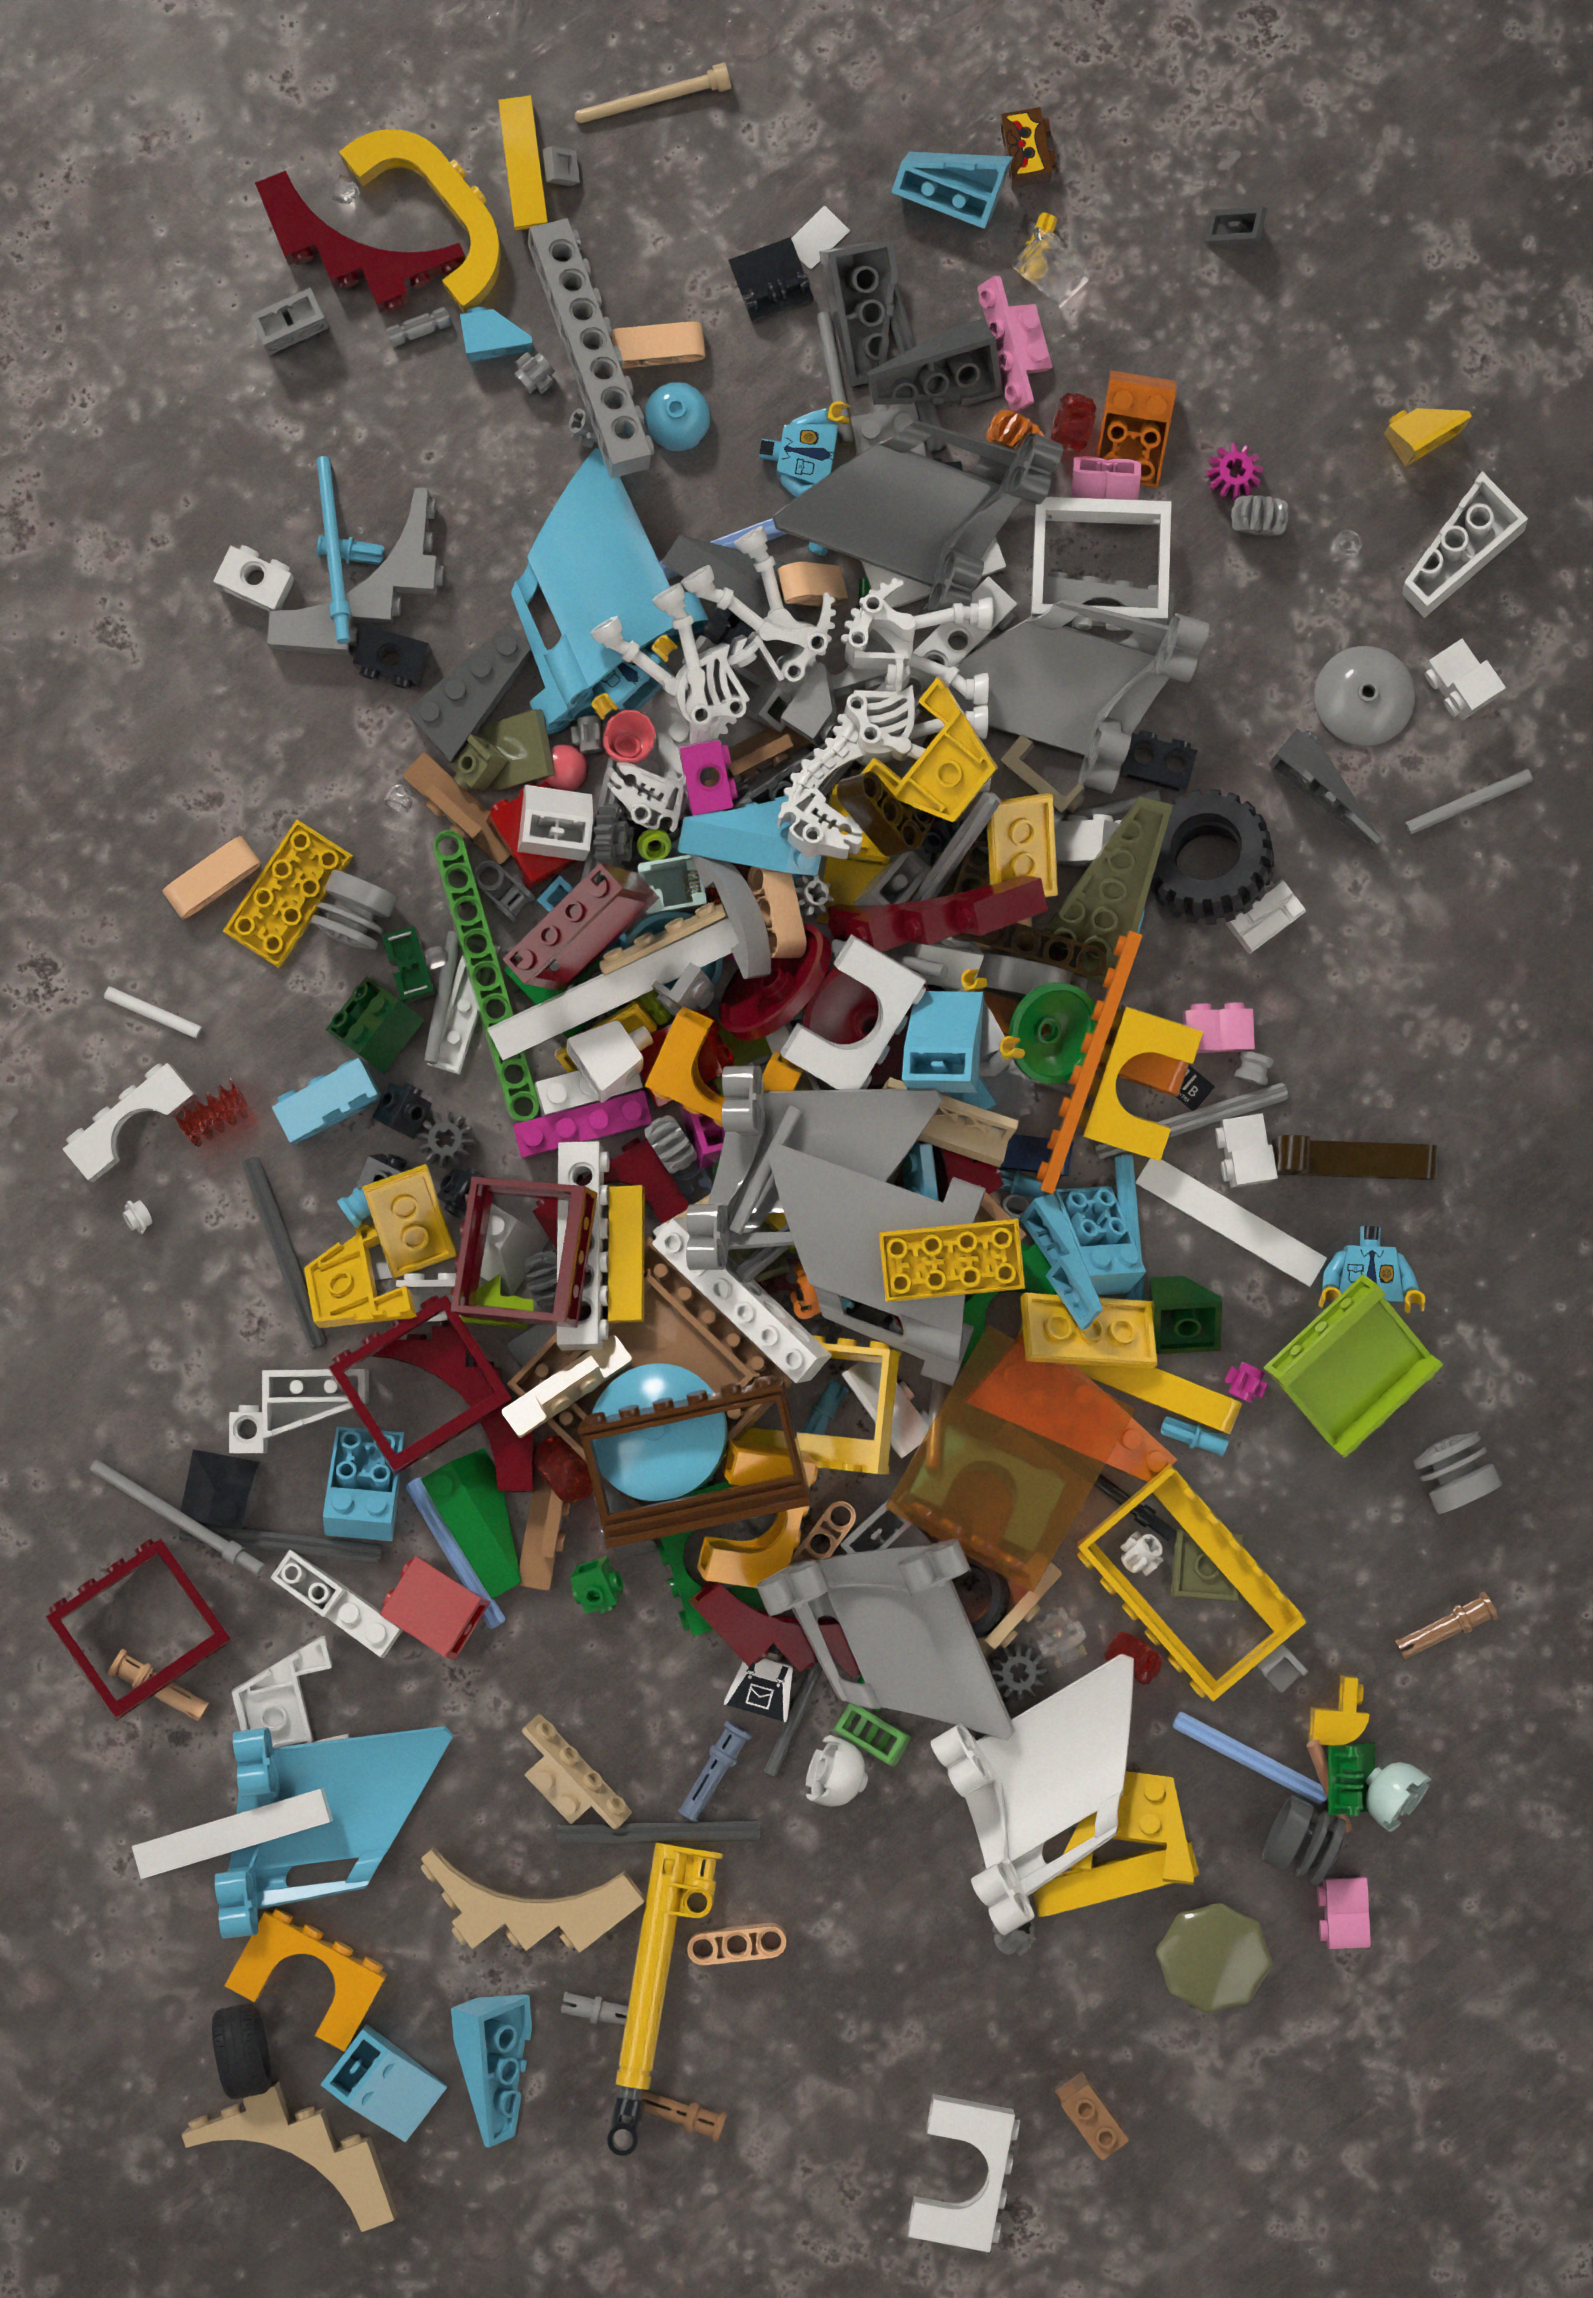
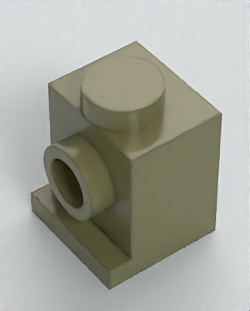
[450,734,509,791]

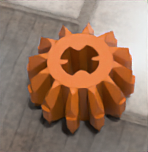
[986,410,1044,451]

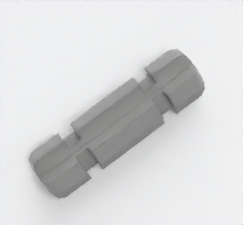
[386,307,452,346]

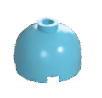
[644,382,710,451]

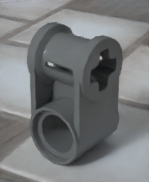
[474,861,536,923]

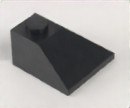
[181,1449,260,1530]

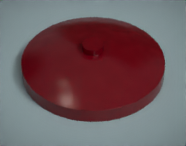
[719,924,832,1041]
[802,966,930,1090]

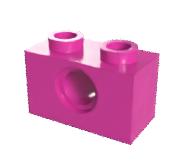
[678,739,738,816]

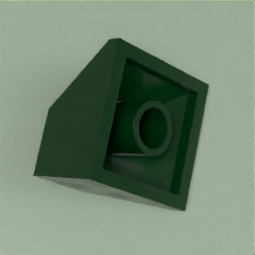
[1150,1276,1222,1354]

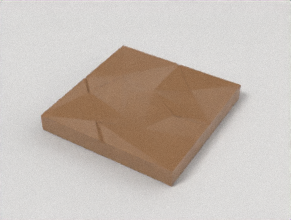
[507,1236,794,1508]

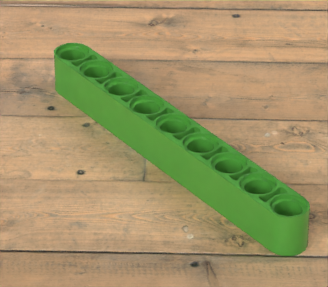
[433,830,539,1123]

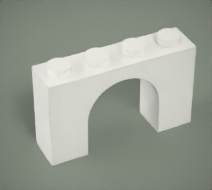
[780,934,926,1090]
[908,2094,1020,2252]

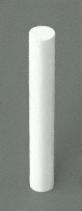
[104,986,202,1039]

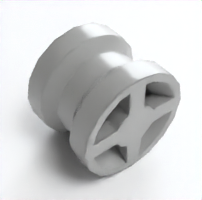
[1234,1050,1274,1086]

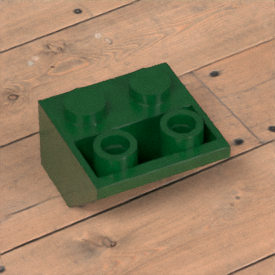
[325,976,425,1073]

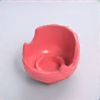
[603,710,656,765]
[537,744,589,792]

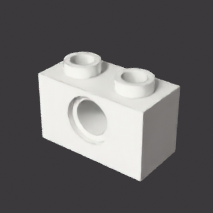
[213,545,295,612]

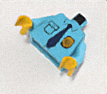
[759,401,851,497]
[591,635,678,720]
[1318,1226,1425,1313]

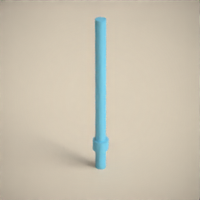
[317,456,351,644]

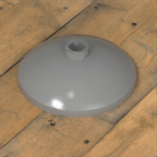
[1314,646,1415,747]

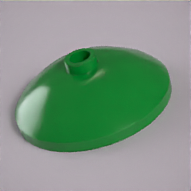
[1008,982,1096,1084]

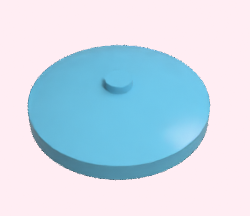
[592,1363,727,1502]

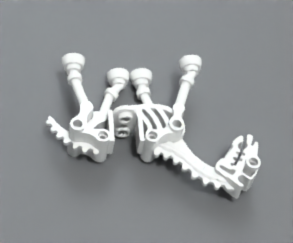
[589,526,836,832]
[776,577,993,859]

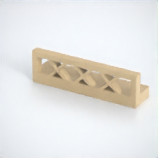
[882,1077,1018,1167]

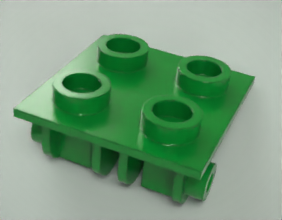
[1327,1742,1375,1816]

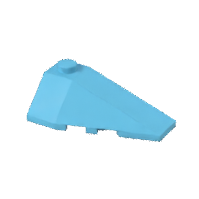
[678,796,822,876]
[451,1994,532,2148]

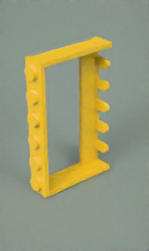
[723,1335,901,1475]
[1077,1463,1306,1702]

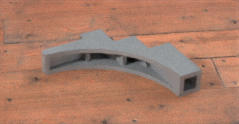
[267,487,444,656]

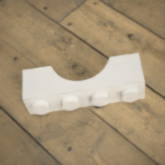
[63,1063,198,1182]

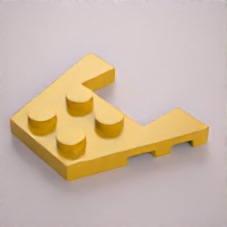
[861,677,998,822]
[304,1222,416,1328]
[1063,1771,1194,1885]

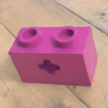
[679,1085,725,1169]

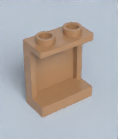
[1055,2071,1129,2160]

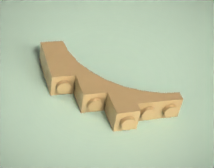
[420,1847,646,1953]
[181,2081,397,2232]

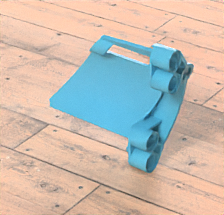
[511,448,709,735]
[215,1726,454,1939]

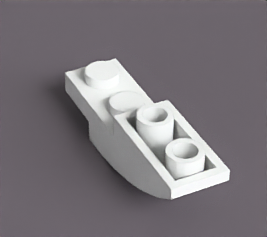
[270,1550,403,1658]

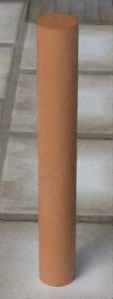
[1306,1740,1353,1834]

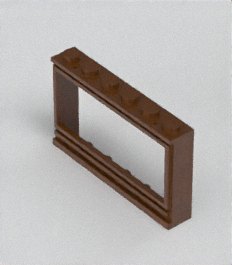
[578,1375,811,1549]

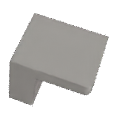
[1255,1644,1309,1692]

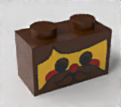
[1000,107,1057,188]

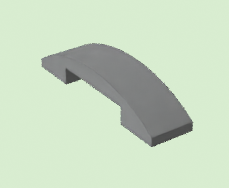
[692,855,771,979]

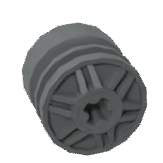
[1262,1795,1346,1886]

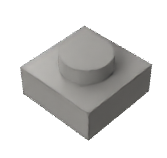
[543,146,580,186]

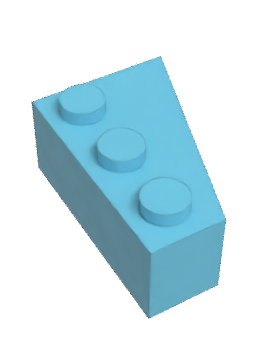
[891,152,1013,229]
[272,1058,382,1145]

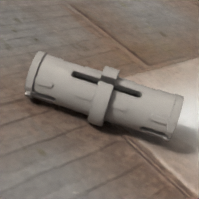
[560,1991,628,2028]

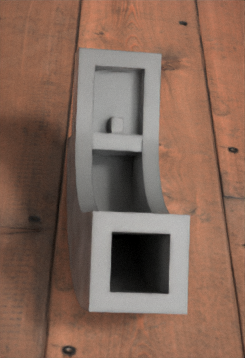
[681,635,793,733]
[976,953,1088,997]

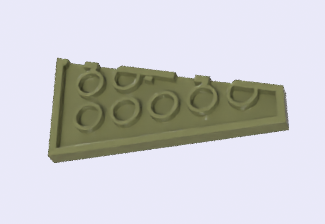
[1024,796,1173,983]

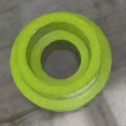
[637,829,671,861]

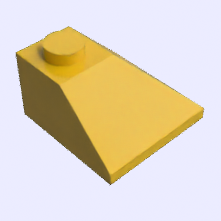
[1384,408,1472,467]

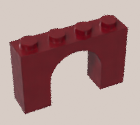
[532,1137,689,1276]

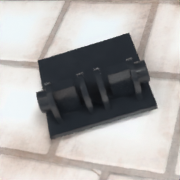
[728,237,814,322]

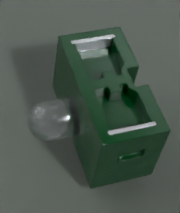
[382,926,449,1004]

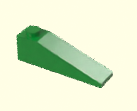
[421,1448,522,1600]

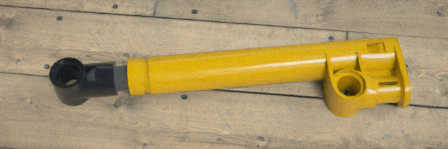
[607,1842,723,2156]

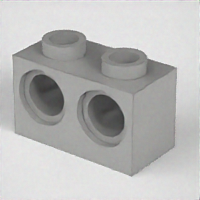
[250,287,329,355]

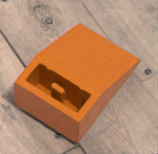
[1095,370,1176,488]

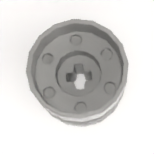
[310,870,398,951]
[1412,1431,1503,1514]

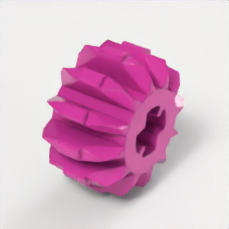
[1206,443,1264,501]

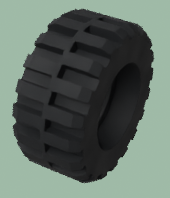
[1150,789,1275,925]

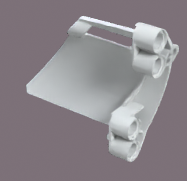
[931,1654,1134,1935]

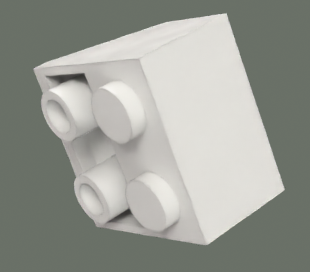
[517,785,593,861]

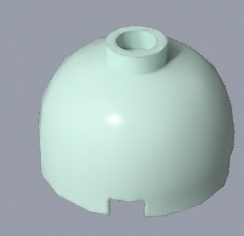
[1366,1762,1431,1832]

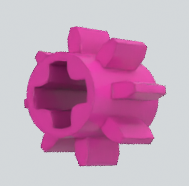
[1224,1362,1268,1404]

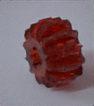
[1051,393,1097,452]
[1104,1632,1164,1685]

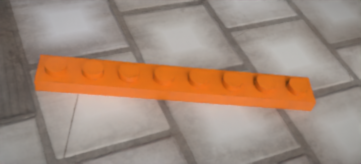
[1036,930,1143,1194]

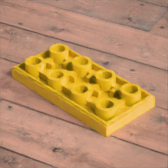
[223,819,354,968]
[879,1219,1025,1302]

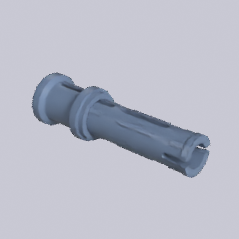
[678,1720,753,1822]

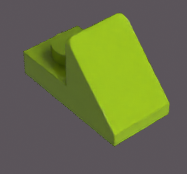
[460,1274,534,1329]

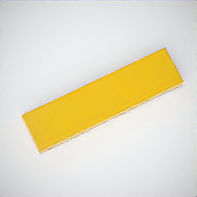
[608,1185,645,1323]

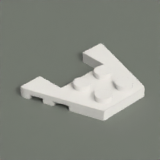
[232,1636,350,1748]

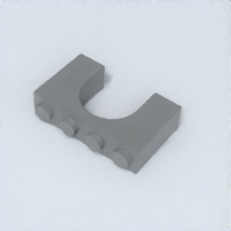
[1043,572,1175,627]

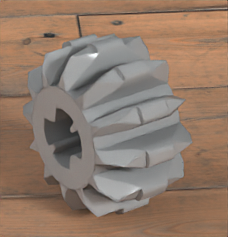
[1231,495,1289,536]
[645,1114,697,1174]

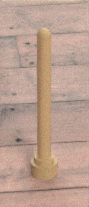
[575,62,732,123]

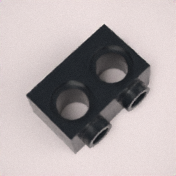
[1120,730,1198,794]

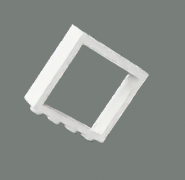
[1031,497,1171,631]

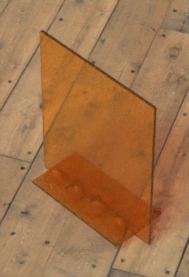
[885,1325,1135,1592]

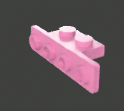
[978,276,1053,413]

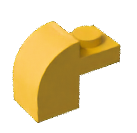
[1309,1675,1370,1745]

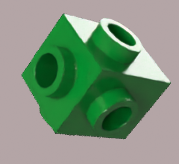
[570,1555,624,1614]

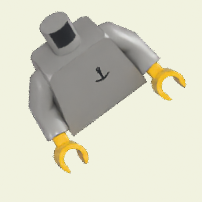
[958,969,1025,1077]

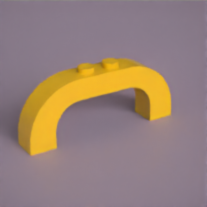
[339,129,501,314]

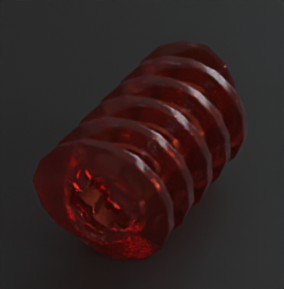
[173,1078,249,1147]
[533,1436,593,1503]

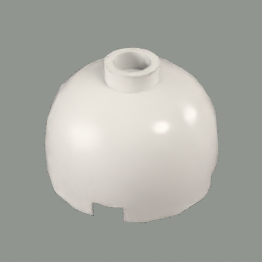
[806,1735,868,1807]

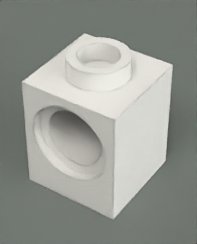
[229,1405,268,1453]

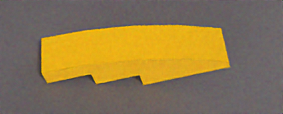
[498,95,548,231]

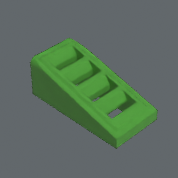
[834,1702,912,1766]

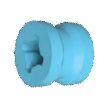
[337,1187,371,1228]

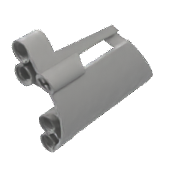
[920,599,1210,794]
[686,1066,944,1270]
[767,1144,986,1386]
[756,1538,1015,1741]

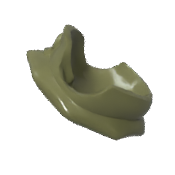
[1155,1903,1273,2014]

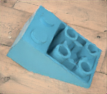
[902,991,984,1093]
[1054,1186,1146,1295]
[323,1426,404,1541]
[320,2024,448,2142]

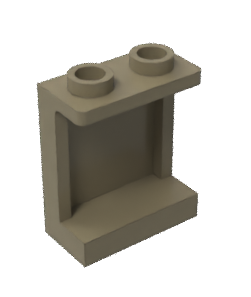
[1000,734,1086,815]

